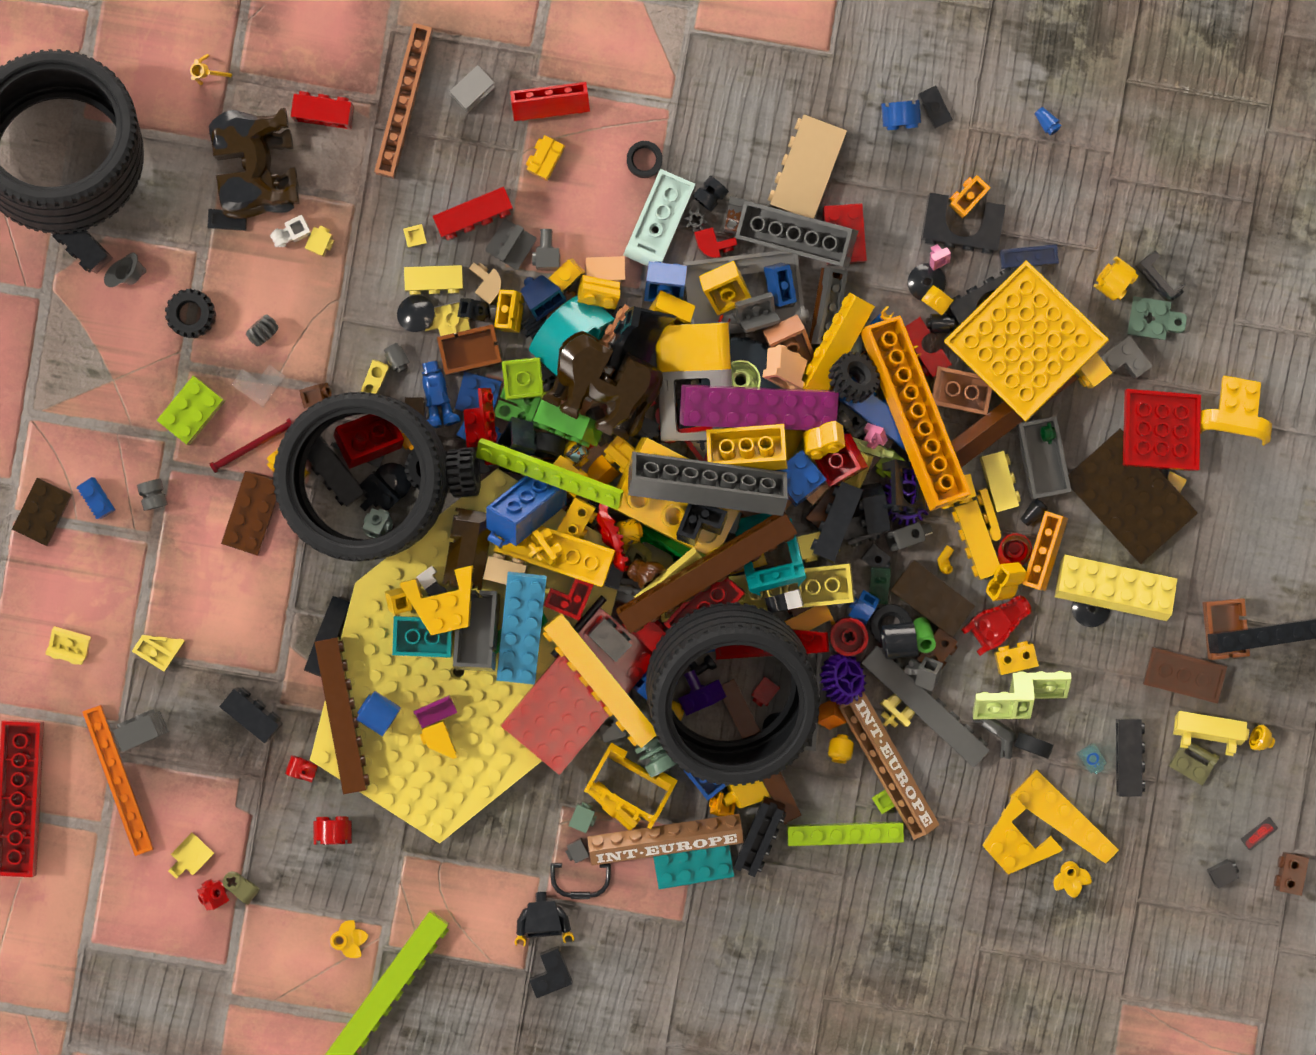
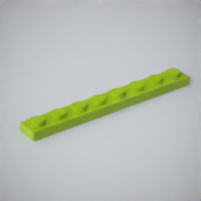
[476,438,624,510]

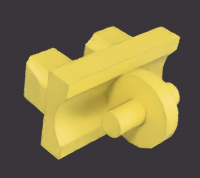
[880,694,915,728]

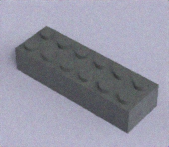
[735,201,858,268]

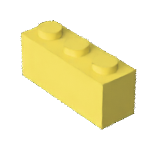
[404,265,464,295]
[980,451,1021,512]

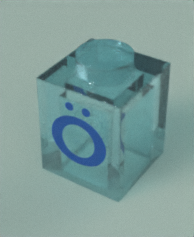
[1076,743,1107,774]

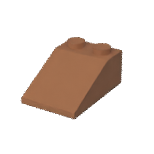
[762,315,814,375]
[932,366,992,416]

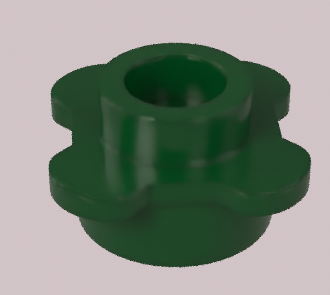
[1041,422,1056,444]

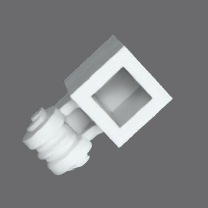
[270,215,311,248]

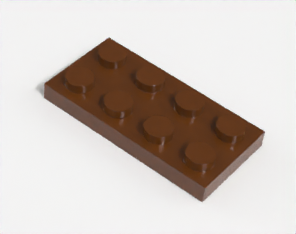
[221,471,277,556]
[1143,647,1227,704]

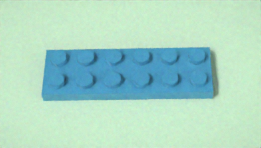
[496,572,547,685]

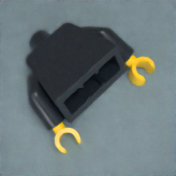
[514,892,574,947]

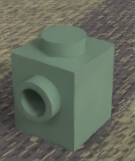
[568,802,597,833]

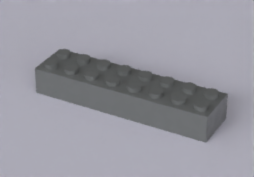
[628,451,788,516]

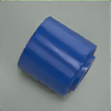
[356,691,401,737]

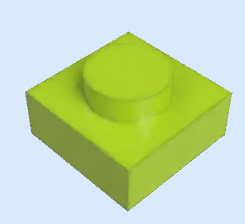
[871,789,895,814]

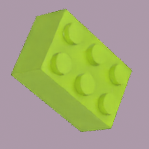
[157,376,225,445]

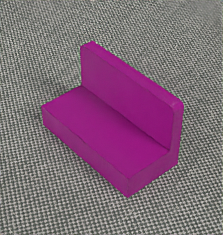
[413,695,458,728]

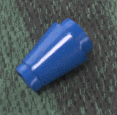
[1034,107,1062,136]

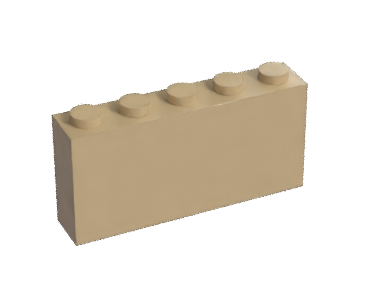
[768,115,847,219]

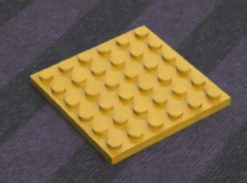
[944,260,1109,422]

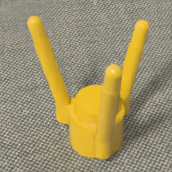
[190,54,232,85]

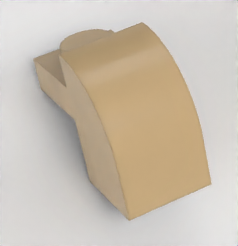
[469,262,502,305]

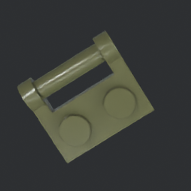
[1169,742,1220,786]

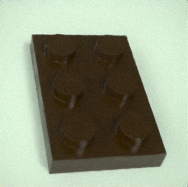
[12,478,73,546]

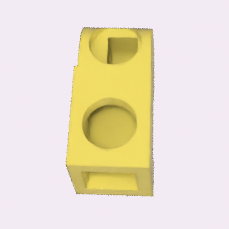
[361,359,390,394]

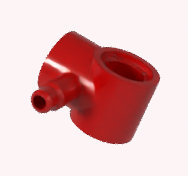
[285,755,318,783]

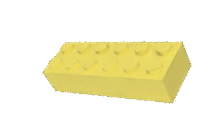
[1055,555,1177,621]

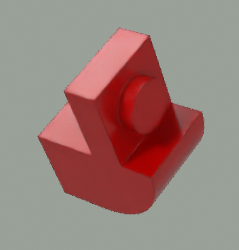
[694,227,737,259]

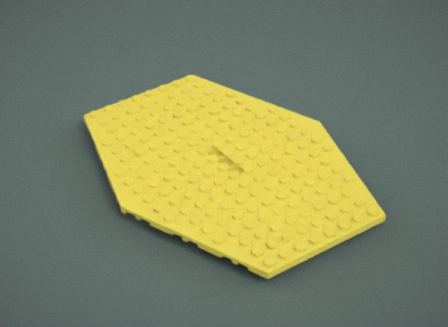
[310,468,627,843]

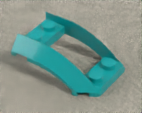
[735,513,806,596]

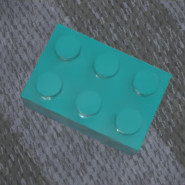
[392,616,453,658]

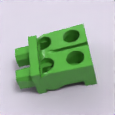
[494,387,542,429]

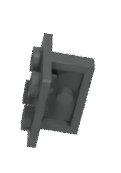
[485,219,537,270]
[732,292,780,333]

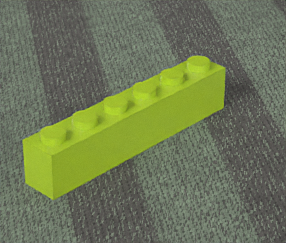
[787,821,904,846]

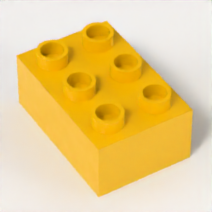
[609,437,740,556]

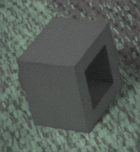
[565,838,589,864]

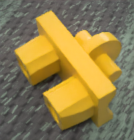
[529,528,563,566]

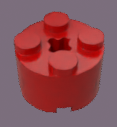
[829,617,869,656]
[313,816,352,845]

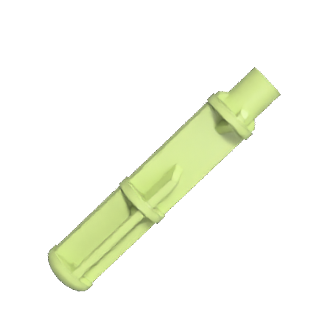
[852,437,894,459]

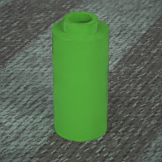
[913,617,936,653]

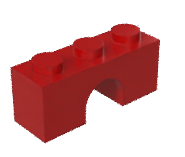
[905,317,952,378]

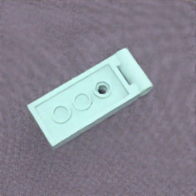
[623,169,695,266]

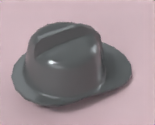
[104,253,146,287]

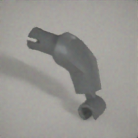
[972,717,1016,759]

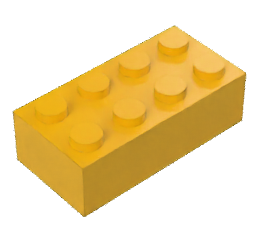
[706,424,788,470]

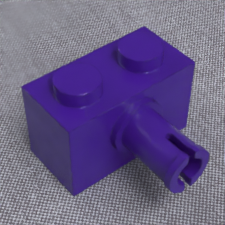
[678,669,727,716]

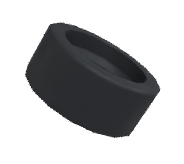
[627,141,663,178]
[1014,732,1054,759]

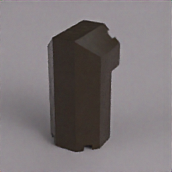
[443,507,491,590]

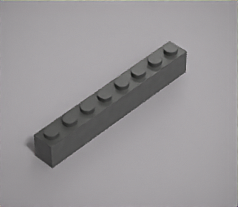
[860,646,990,767]

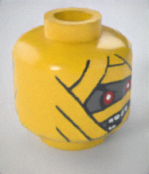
[616,519,643,546]

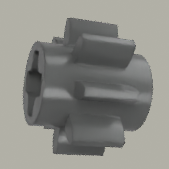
[684,209,708,233]

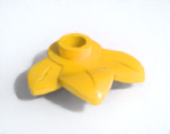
[1053,861,1092,898]
[330,920,369,958]

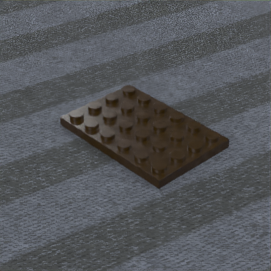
[1068,428,1198,564]

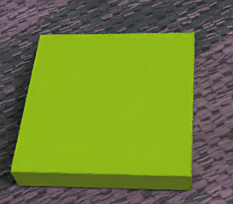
[502,357,544,400]

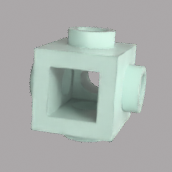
[362,508,393,538]

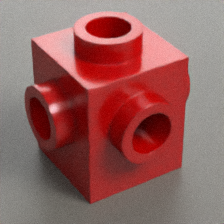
[197,879,230,910]

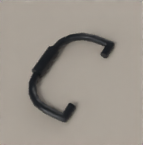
[550,863,611,899]

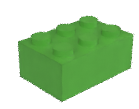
[533,400,603,448]

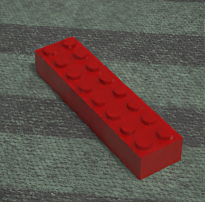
[0,720,44,877]

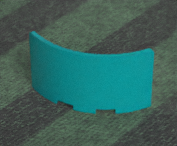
[529,295,615,376]

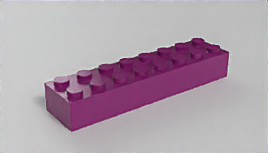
[680,385,839,430]

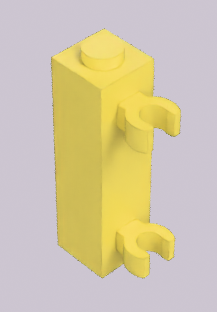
[1173,711,1249,756]

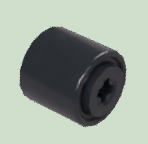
[880,622,918,659]

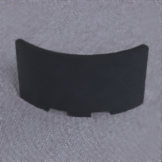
[605,306,676,370]

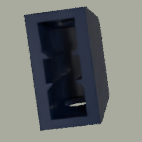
[521,275,567,321]

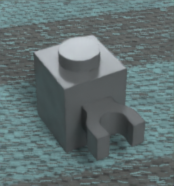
[904,656,943,691]

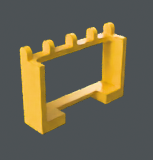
[584,743,678,829]

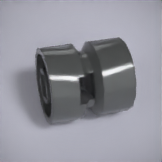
[137,479,168,511]

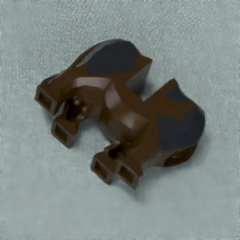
[209,108,299,219]

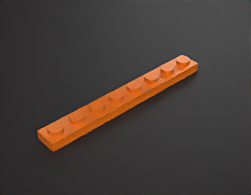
[82,705,154,856]

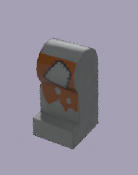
[723,196,747,234]

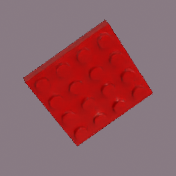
[1123,389,1201,471]

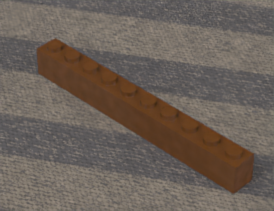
[616,511,797,633]

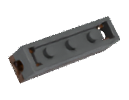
[809,267,848,345]

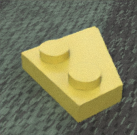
[132,635,185,672]

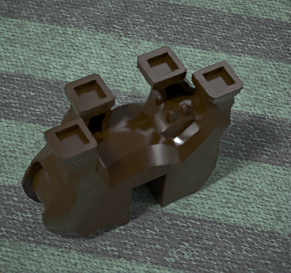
[541,331,663,440]

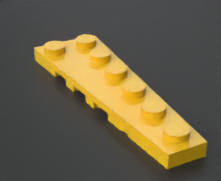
[1010,770,1119,864]

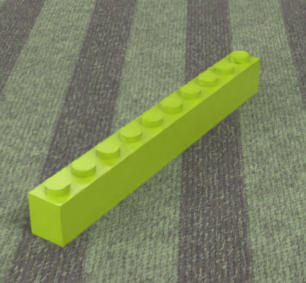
[325,910,449,1055]

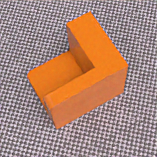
[818,700,847,730]

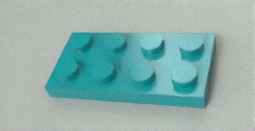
[653,845,734,889]

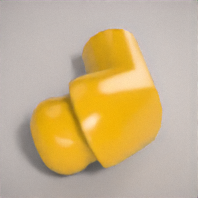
[937,545,954,574]

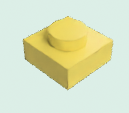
[403,224,427,248]

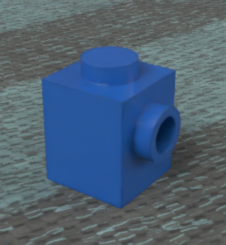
[849,590,880,625]

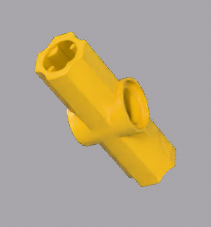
[587,780,641,830]

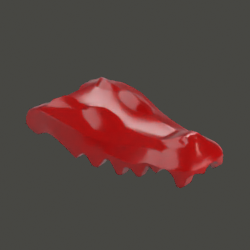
[596,504,629,572]
[961,595,1032,656]

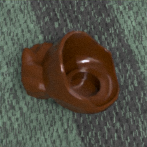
[627,559,665,590]

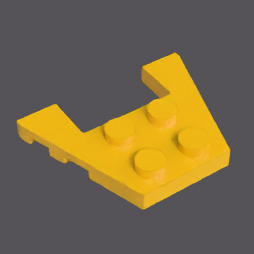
[400,565,473,635]
[982,795,1063,874]

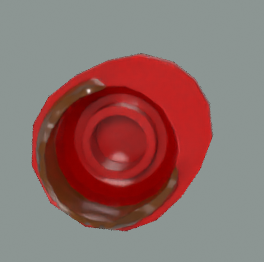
[997,533,1033,566]

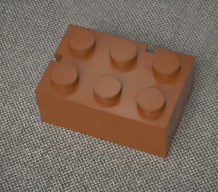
[437,324,502,376]
[1202,598,1250,660]

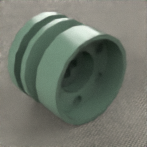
[634,736,677,778]

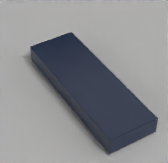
[999,244,1059,269]

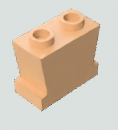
[762,345,808,389]

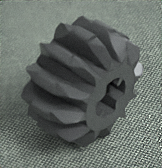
[246,315,279,346]

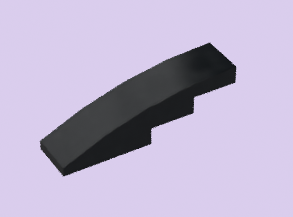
[304,596,350,677]

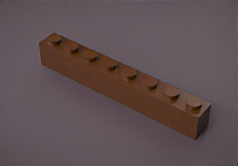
[314,637,370,795]

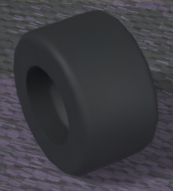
[534,432,566,460]

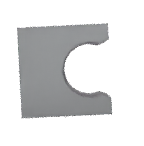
[450,65,496,114]

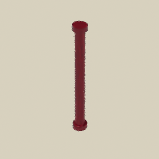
[209,418,293,473]

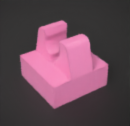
[930,244,951,271]
[864,423,888,449]

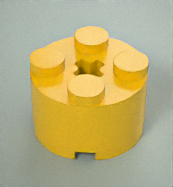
[1094,256,1139,301]

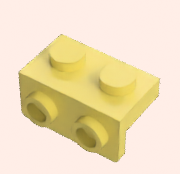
[45,626,91,665]

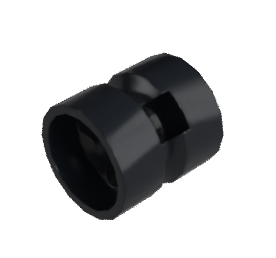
[693,175,729,212]

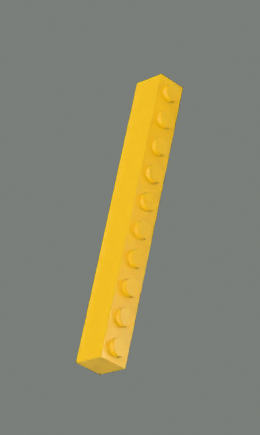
[773,292,875,471]

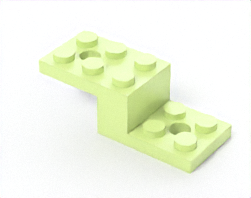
[973,671,1071,719]

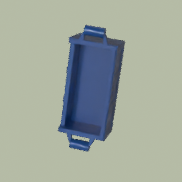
[486,476,567,548]

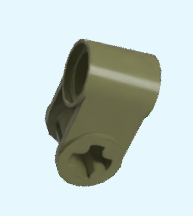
[223,871,260,905]

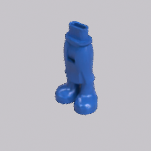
[422,361,461,429]

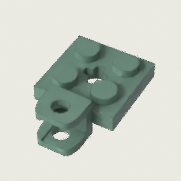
[1127,296,1187,340]

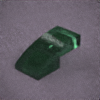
[869,567,891,604]

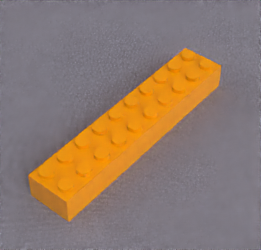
[860,315,971,511]

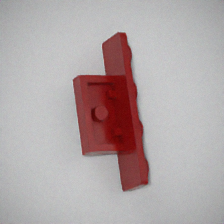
[463,388,497,465]

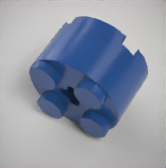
[881,100,921,130]

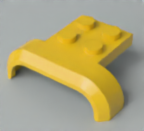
[1200,376,1272,446]

